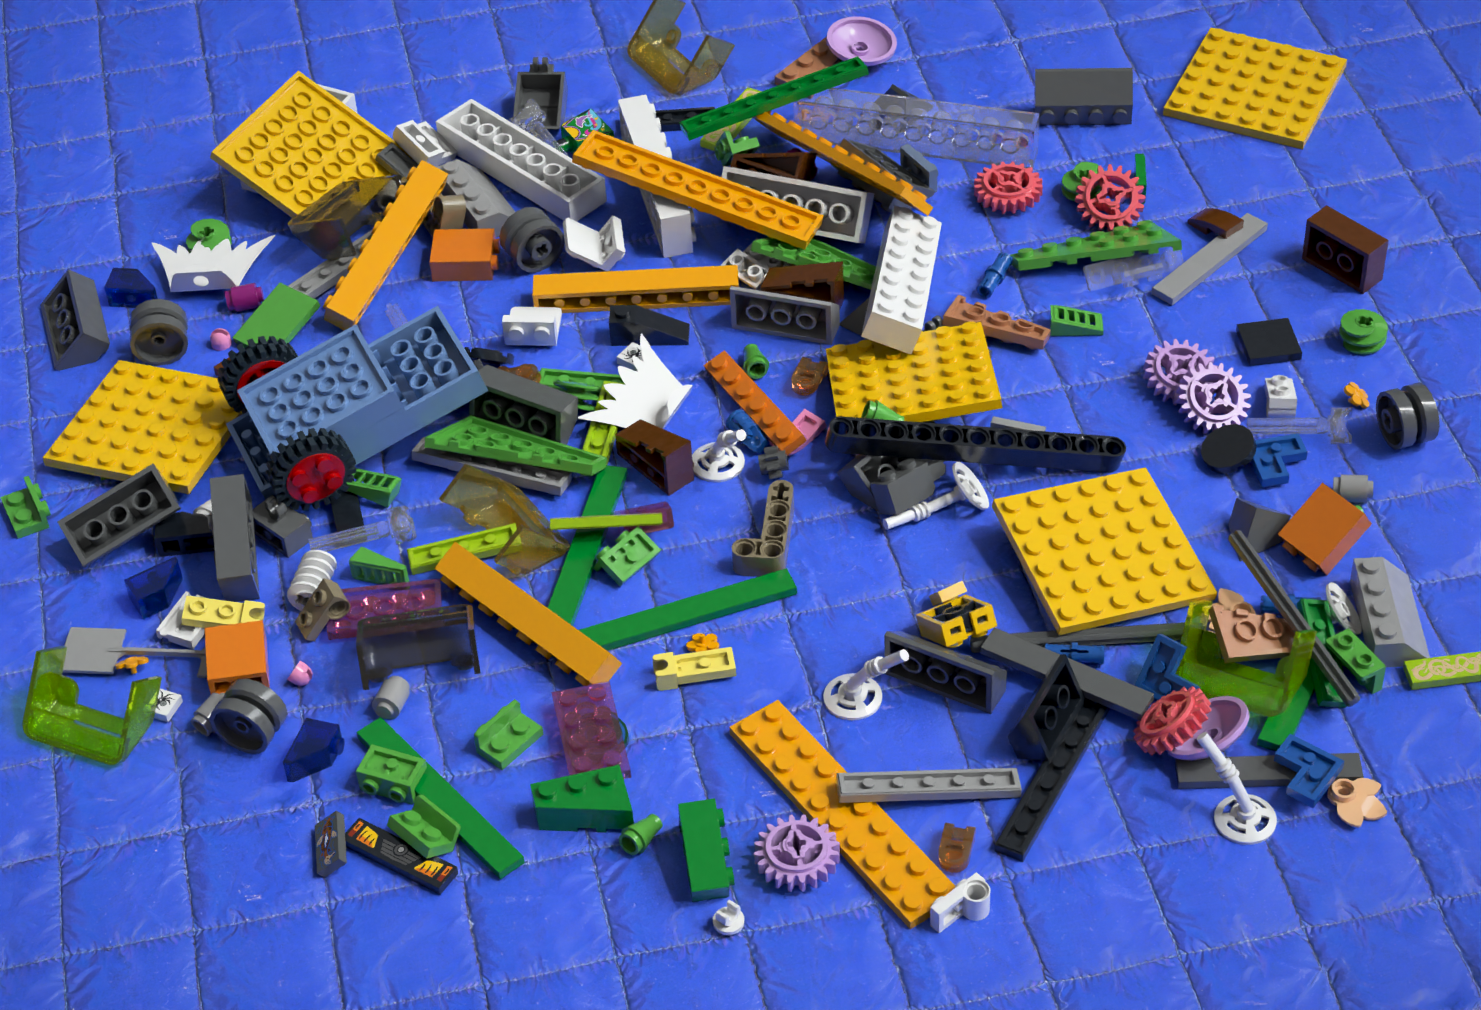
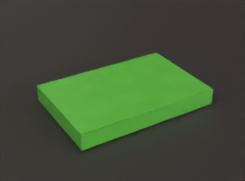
[232,283,320,348]

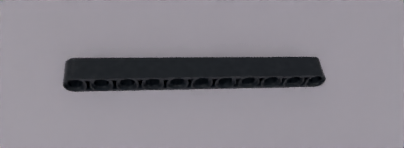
[825,416,1126,473]

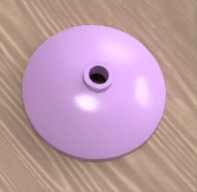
[826,17,897,66]
[1166,696,1249,761]

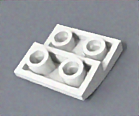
[720,239,794,290]

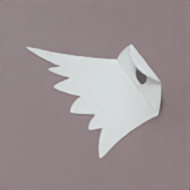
[152,235,275,292]
[578,334,693,429]

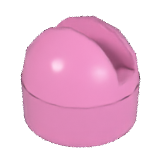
[210,328,232,351]
[287,660,313,686]

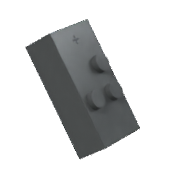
[207,474,260,602]

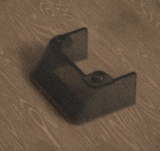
[288,175,401,261]
[356,604,481,690]

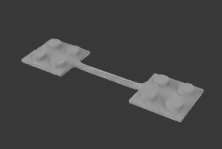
[56,627,207,678]

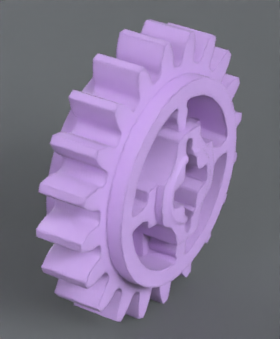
[1143,339,1218,405]
[1175,362,1251,434]
[754,815,840,892]

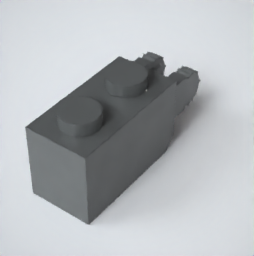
[870,459,946,515]

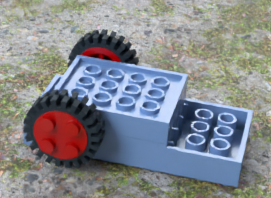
[217,306,488,511]

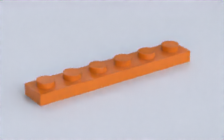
[703,350,807,455]

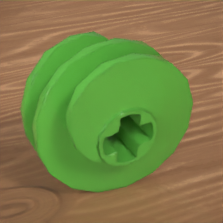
[1061,162,1104,202]
[186,219,232,253]
[1339,309,1388,355]
[553,379,599,411]

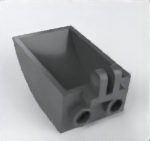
[513,57,568,129]

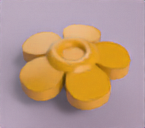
[1343,382,1369,409]
[686,633,720,652]
[115,656,149,674]

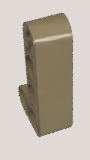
[400,177,466,238]
[732,480,794,577]

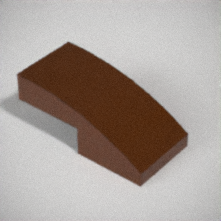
[1188,208,1244,239]

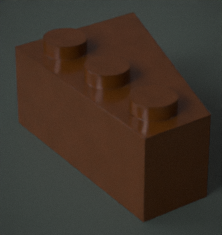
[730,152,817,181]
[760,261,844,309]
[615,419,694,496]

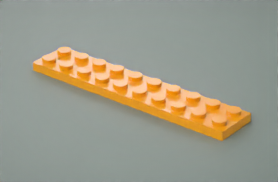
[752,111,933,216]
[572,130,824,250]
[729,700,955,930]

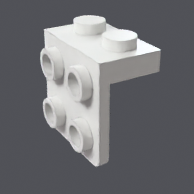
[563,215,625,271]
[502,307,562,346]

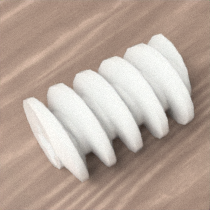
[287,550,337,611]

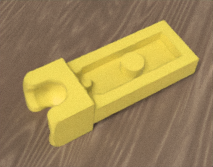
[181,595,265,628]
[652,647,736,691]

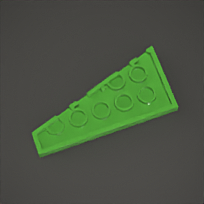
[1010,220,1182,271]
[751,237,876,290]
[424,416,607,476]

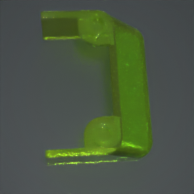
[1175,600,1317,717]
[22,646,162,765]

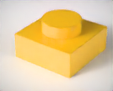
[929,581,967,606]

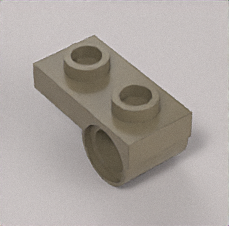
[295,578,350,642]

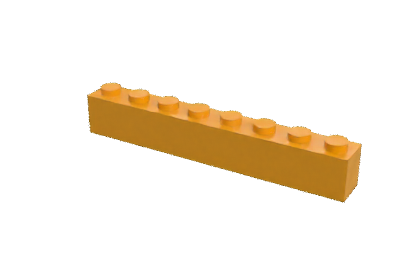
[323,160,448,330]
[533,265,739,313]
[434,542,622,691]

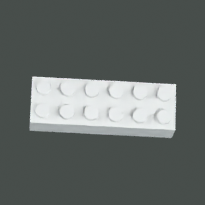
[722,166,874,243]

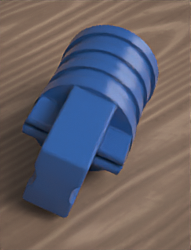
[726,409,770,454]

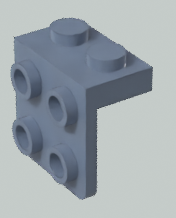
[900,144,938,193]

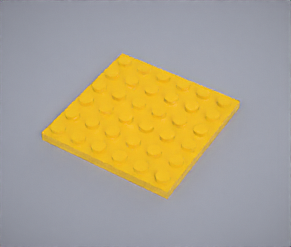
[1163,27,1347,149]
[210,71,412,245]
[826,322,1003,422]
[43,360,242,494]
[992,467,1217,635]

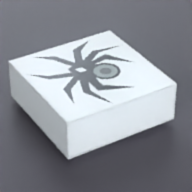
[617,342,643,371]
[141,687,183,722]

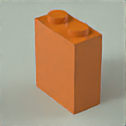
[429,228,500,282]
[1278,482,1372,575]
[205,620,270,694]

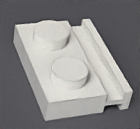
[156,591,206,649]

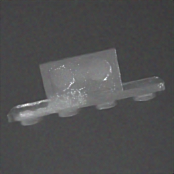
[1083,247,1184,291]

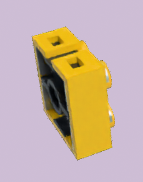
[916,594,997,648]

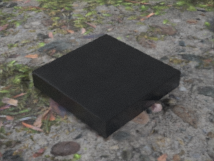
[1236,318,1302,366]

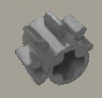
[758,446,789,480]

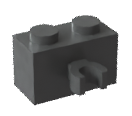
[253,495,313,558]

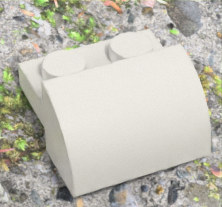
[393,120,458,167]

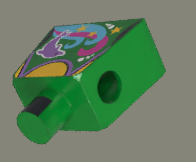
[554,108,614,154]

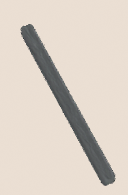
[1228,530,1360,707]
[970,621,1202,653]

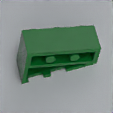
[530,765,634,833]
[678,798,735,902]

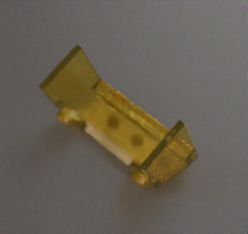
[627,0,735,95]
[439,464,571,575]

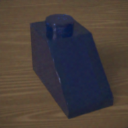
[104,267,158,308]
[124,556,183,619]
[283,718,345,782]

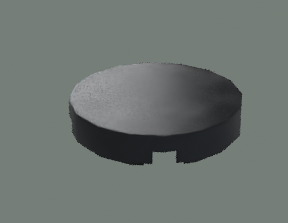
[464,347,515,366]
[1201,424,1257,474]

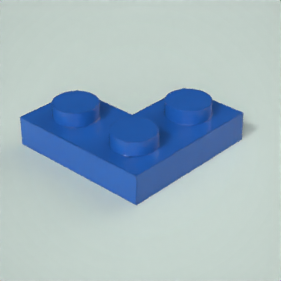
[1251,433,1307,487]
[1134,634,1200,700]
[1274,734,1344,808]

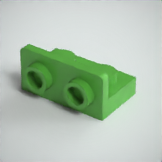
[714,130,760,166]
[0,476,51,539]
[593,526,661,587]
[1325,628,1386,694]
[474,699,544,770]
[356,744,427,805]
[387,795,461,859]

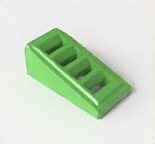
[1050,305,1104,336]
[346,469,402,508]
[349,547,410,589]

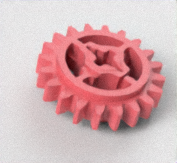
[974,161,1043,214]
[1075,164,1146,232]
[1133,686,1211,755]

